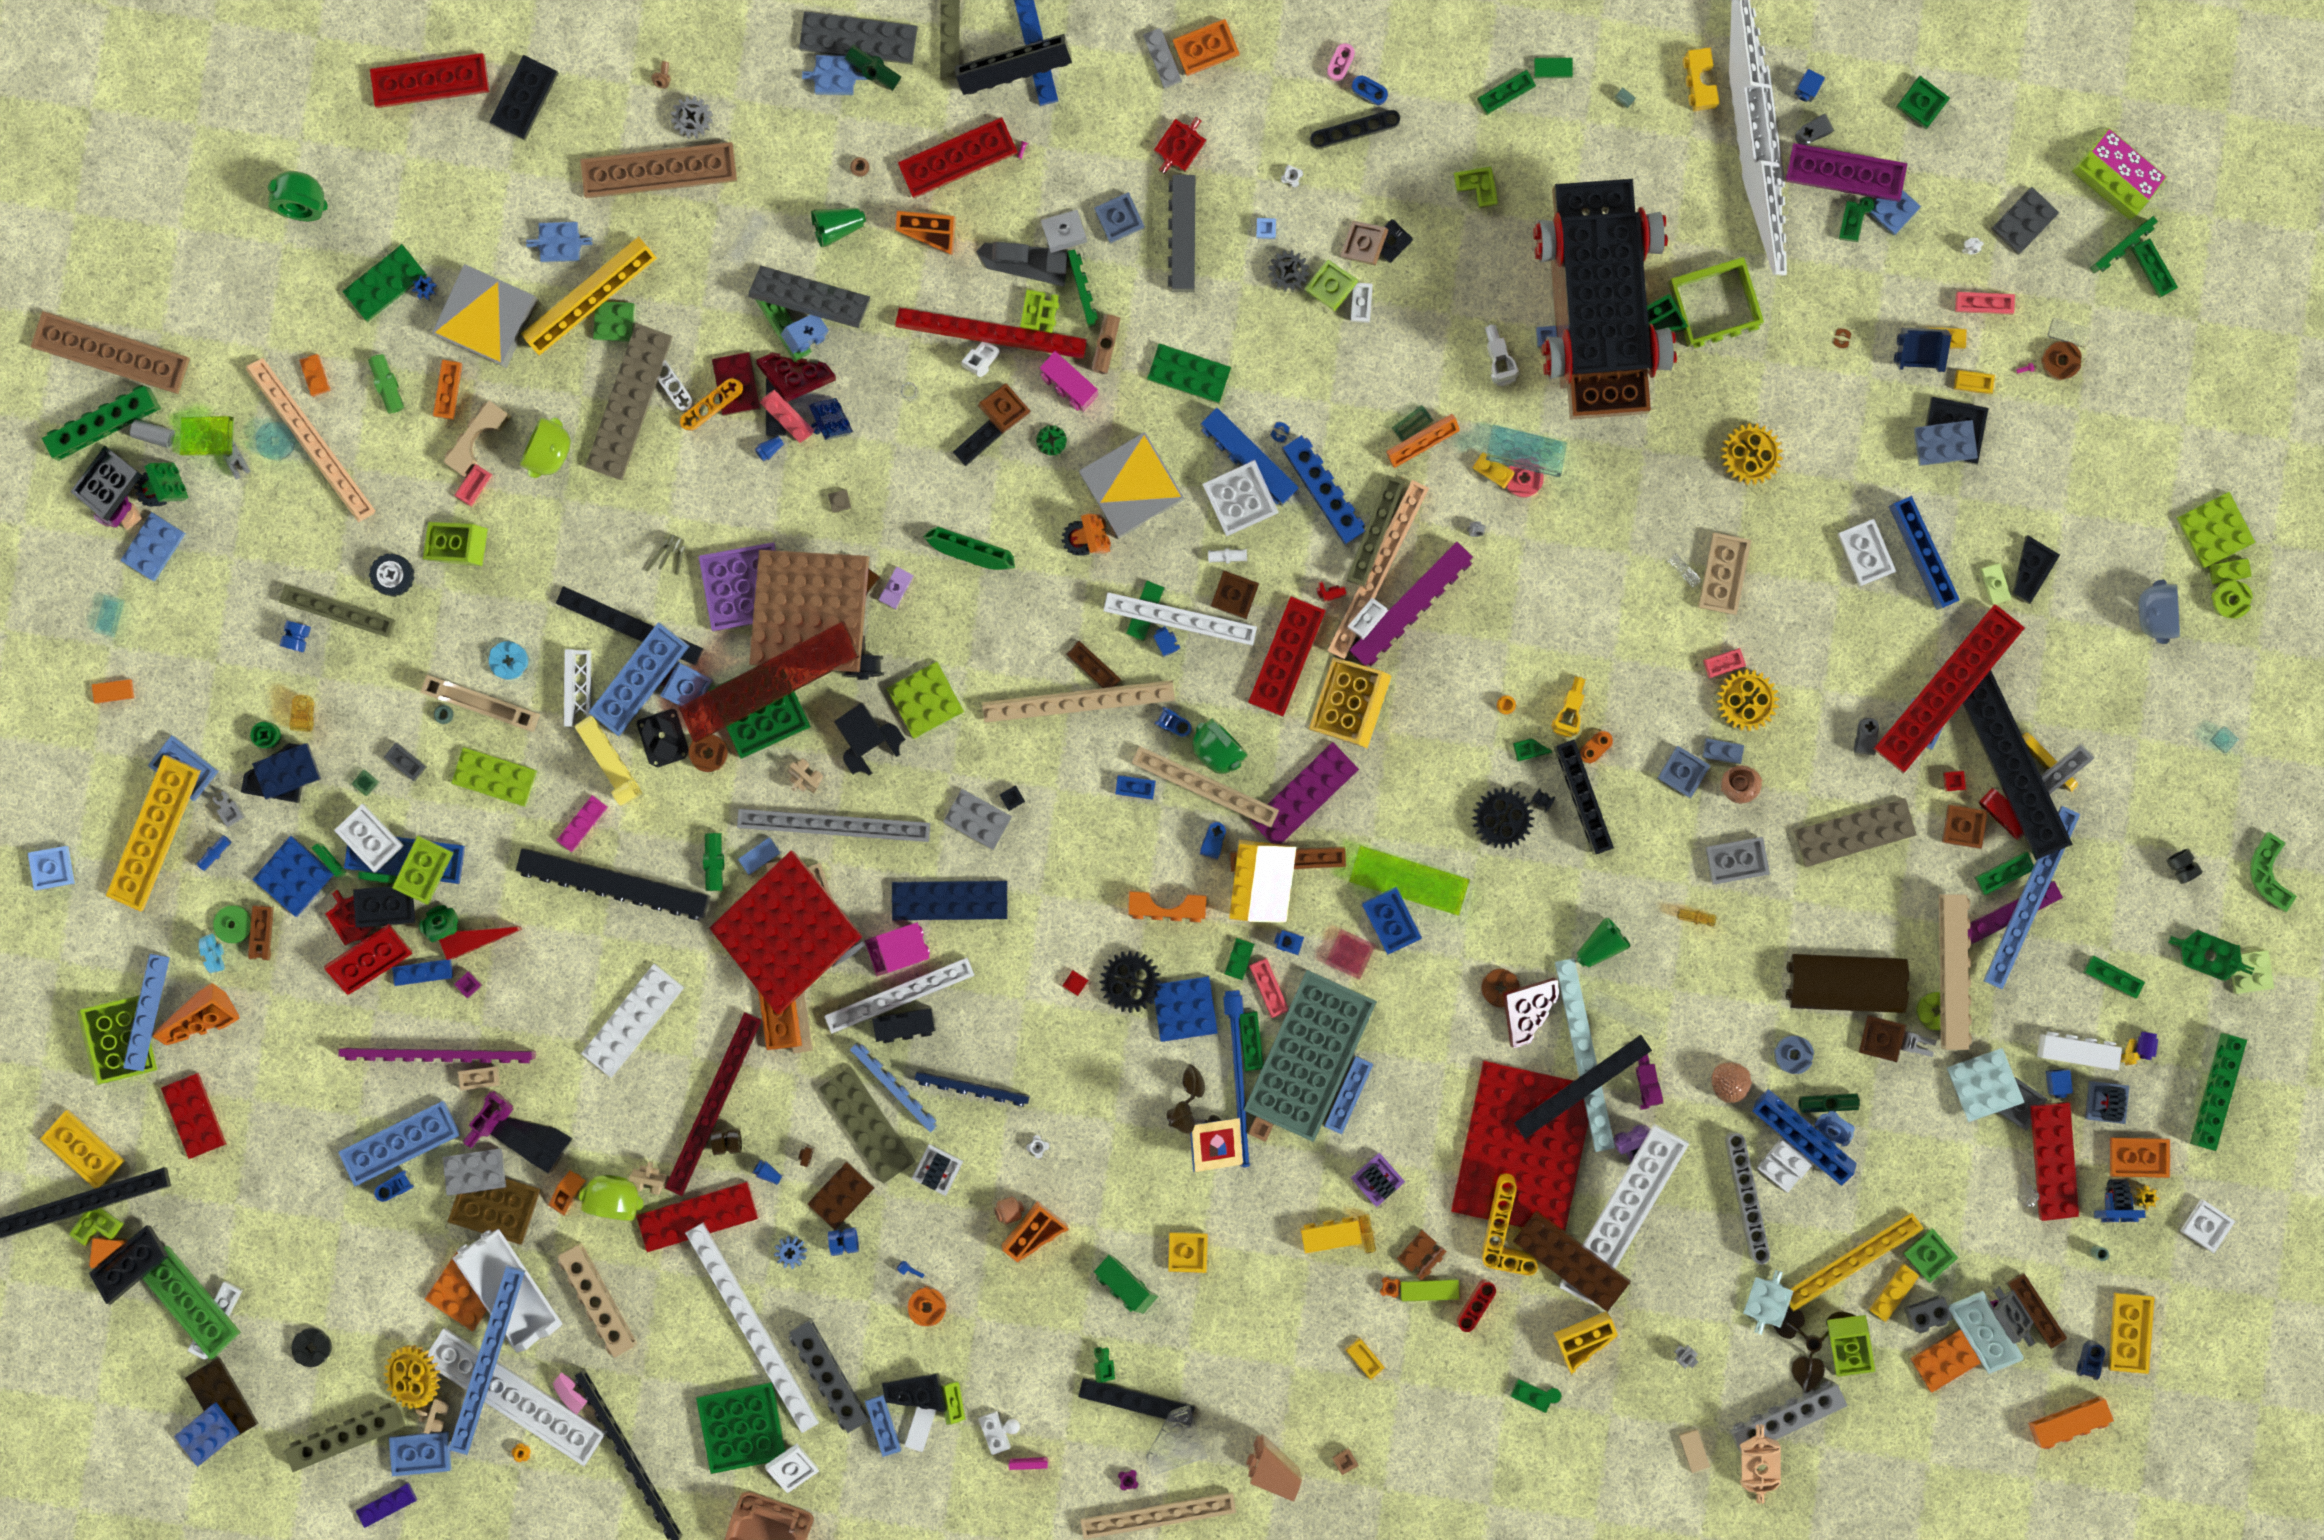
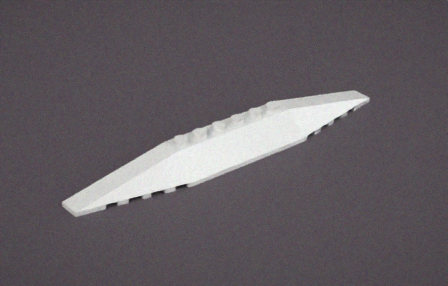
[1729,0,1787,276]

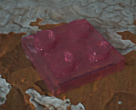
[1325,929,1376,980]

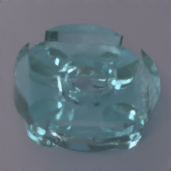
[255,422,296,461]

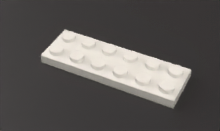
[581,964,685,1078]

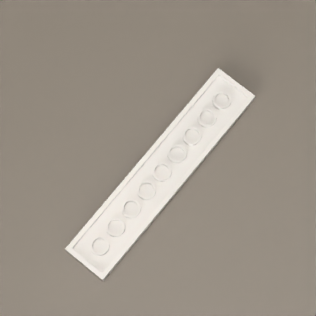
[1559,1124,1689,1305]
[428,1328,605,1466]

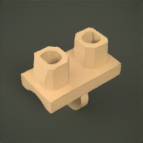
[788,758,823,794]
[629,1161,668,1195]
[415,1395,450,1434]

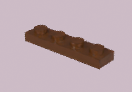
[2007,1273,2067,1349]

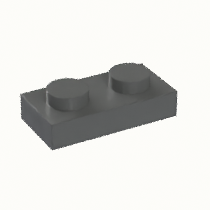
[384,742,427,781]

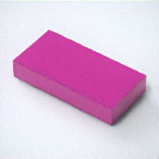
[1009,1457,1048,1470]

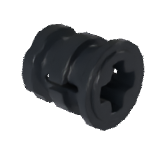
[1530,788,1555,813]

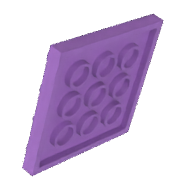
[699,542,776,632]

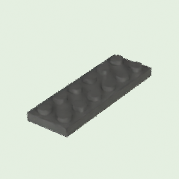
[799,11,918,65]
[748,265,870,328]

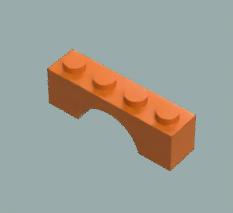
[1128,891,1206,922]

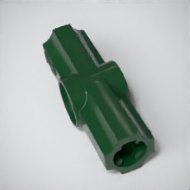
[844,45,902,91]
[1798,1093,1860,1113]

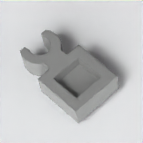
[213,791,245,827]

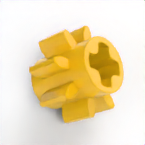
[2133,1185,2160,1210]

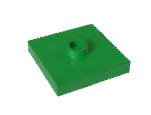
[1896,76,1950,129]

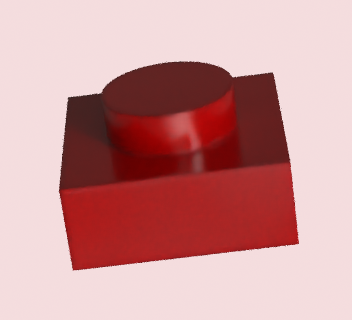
[1943,771,1966,792]
[1062,970,1089,996]

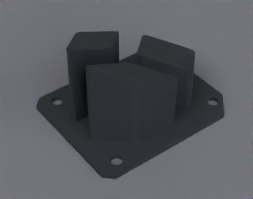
[636,709,689,767]

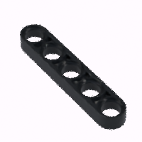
[1310,110,1400,149]

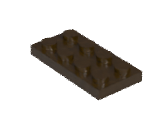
[185,1357,259,1439]

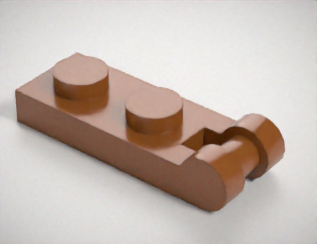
[248,905,274,961]

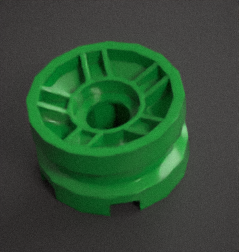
[250,722,281,749]

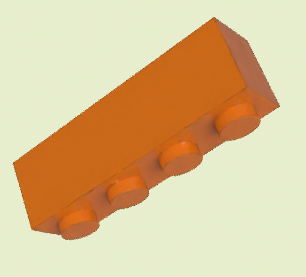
[2028,1396,2114,1449]

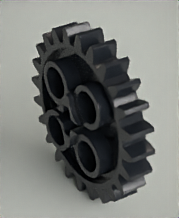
[1471,787,1535,849]
[1099,951,1162,1013]

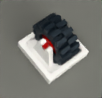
[911,1144,963,1196]

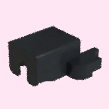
[834,702,906,776]

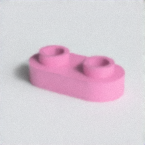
[1327,43,1355,81]

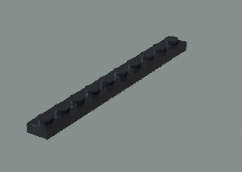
[0,1167,171,1239]
[575,1369,682,1540]

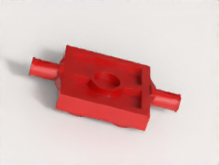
[1154,117,1207,174]
[325,890,376,946]

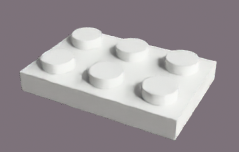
[1837,519,1896,587]
[334,804,404,872]

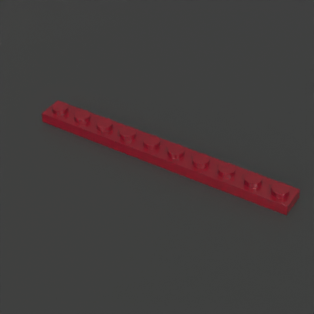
[665,1012,762,1196]

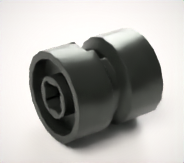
[2166,848,2203,884]

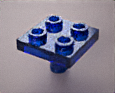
[809,398,853,440]

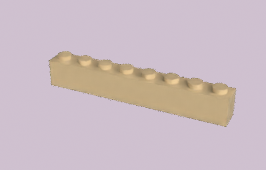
[1939,894,1972,1050]

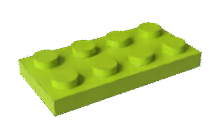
[451,747,537,807]

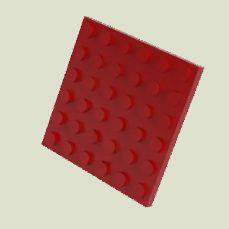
[709,850,863,1014]

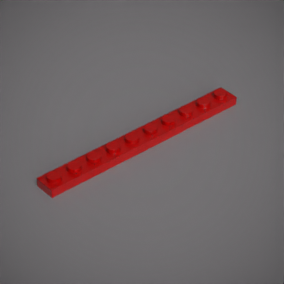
[895,307,1087,359]

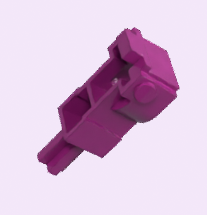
[1635,1054,1663,1110]
[463,1091,514,1148]

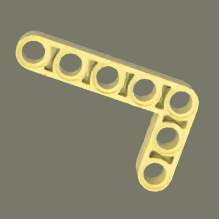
[575,715,643,806]

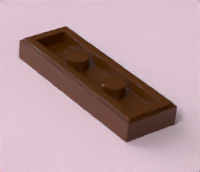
[1066,641,1121,688]

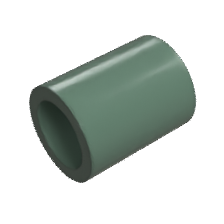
[1614,87,1636,109]
[2090,1245,2109,1261]

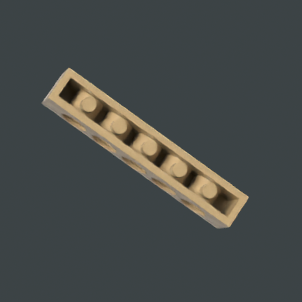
[558,1243,637,1358]

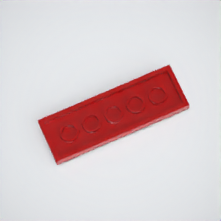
[370,53,490,108]
[897,117,1018,199]
[1248,596,1326,717]
[2030,1102,2079,1221]
[636,1181,759,1253]

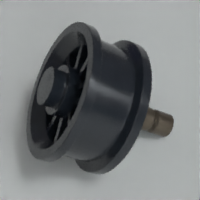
[842,635,884,680]

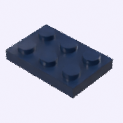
[252,743,321,800]

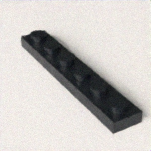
[1078,1377,1195,1425]

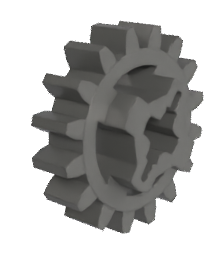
[1268,250,1309,292]

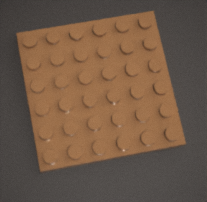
[749,550,869,672]

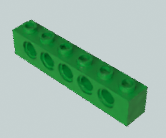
[42,385,161,461]
[2190,1033,2247,1151]

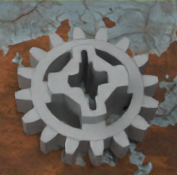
[671,96,713,139]

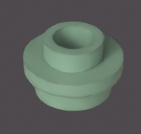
[434,705,454,724]

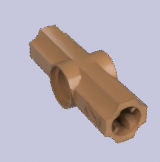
[1091,314,1121,374]

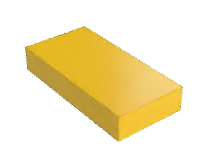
[1953,370,1995,395]
[1345,1338,1385,1380]

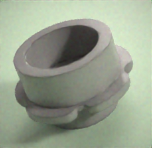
[1467,521,1486,537]

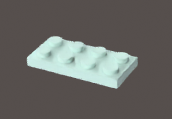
[1948,1291,2024,1374]

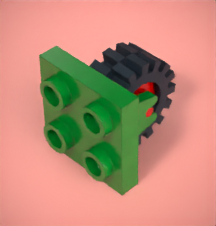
[134,463,189,507]

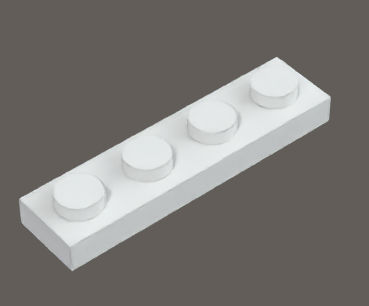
[188,1281,243,1360]

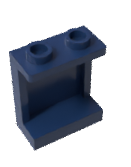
[1894,327,1951,372]

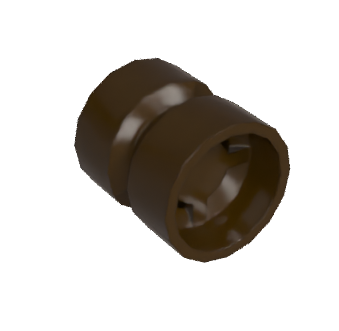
[711,1128,742,1156]

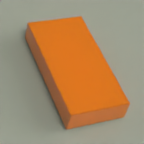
[92,679,134,704]

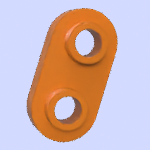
[1579,731,1613,764]

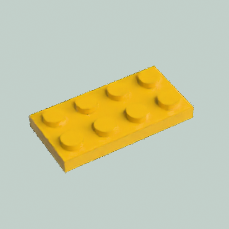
[40,1109,125,1189]
[2108,1292,2155,1374]

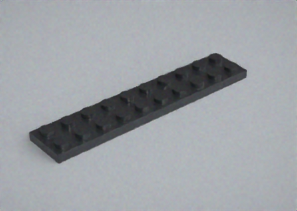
[1962,670,2073,860]

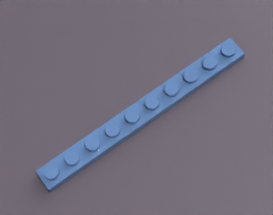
[1983,806,2080,989]
[449,1265,526,1455]

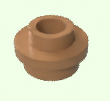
[850,157,870,177]

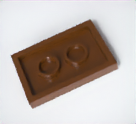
[807,1161,875,1230]

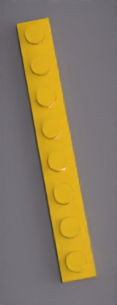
[1789,1212,1924,1312]

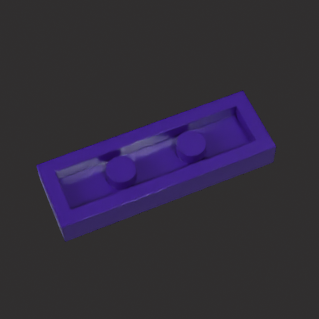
[356,1483,418,1528]

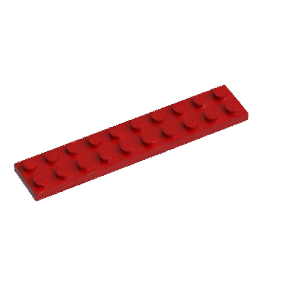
[1873,604,2025,774]

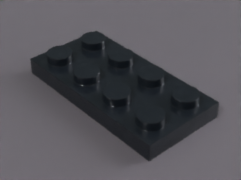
[489,55,559,141]
[89,1225,169,1305]

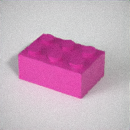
[1040,351,1099,412]

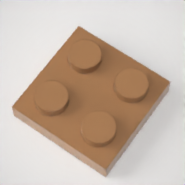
[1340,221,1388,266]

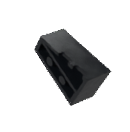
[872,1007,936,1044]

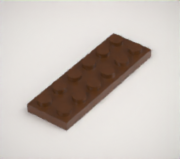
[1513,1210,1631,1312]

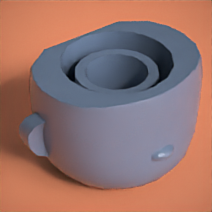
[2138,579,2180,644]

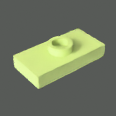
[1980,563,2012,605]

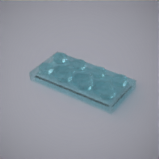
[1485,425,1567,478]

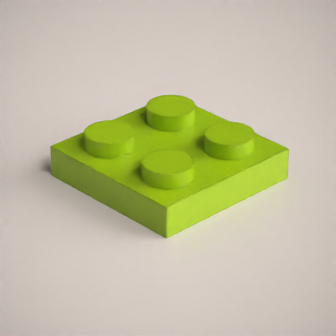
[1305,259,1358,311]

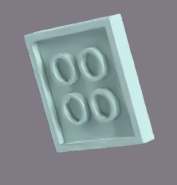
[1947,1048,2025,1122]

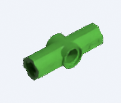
[368,354,405,414]

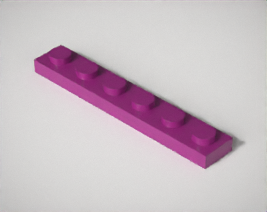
[1968,881,2063,945]

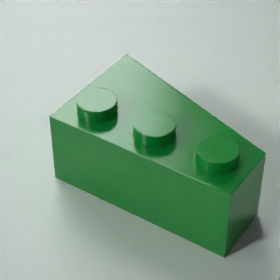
[1094,1255,1159,1314]

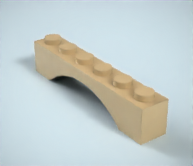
[420,675,540,732]

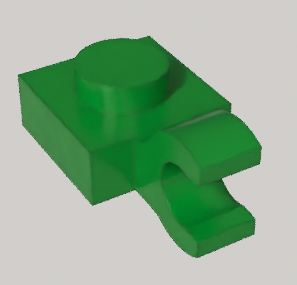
[1094,1347,1115,1383]

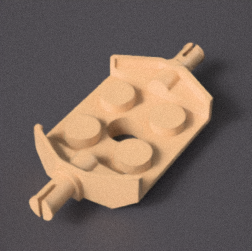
[1740,1424,1781,1504]

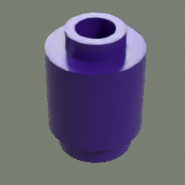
[2136,1032,2159,1060]

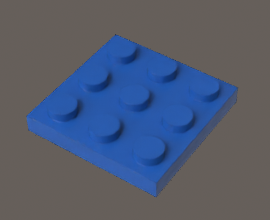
[252,836,334,917]
[1154,976,1218,1042]

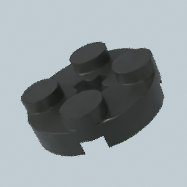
[291,1327,332,1367]

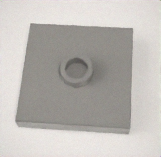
[1041,210,1087,253]

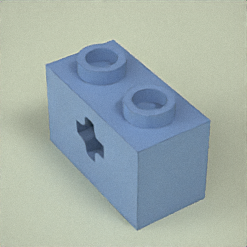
[781,315,829,354]

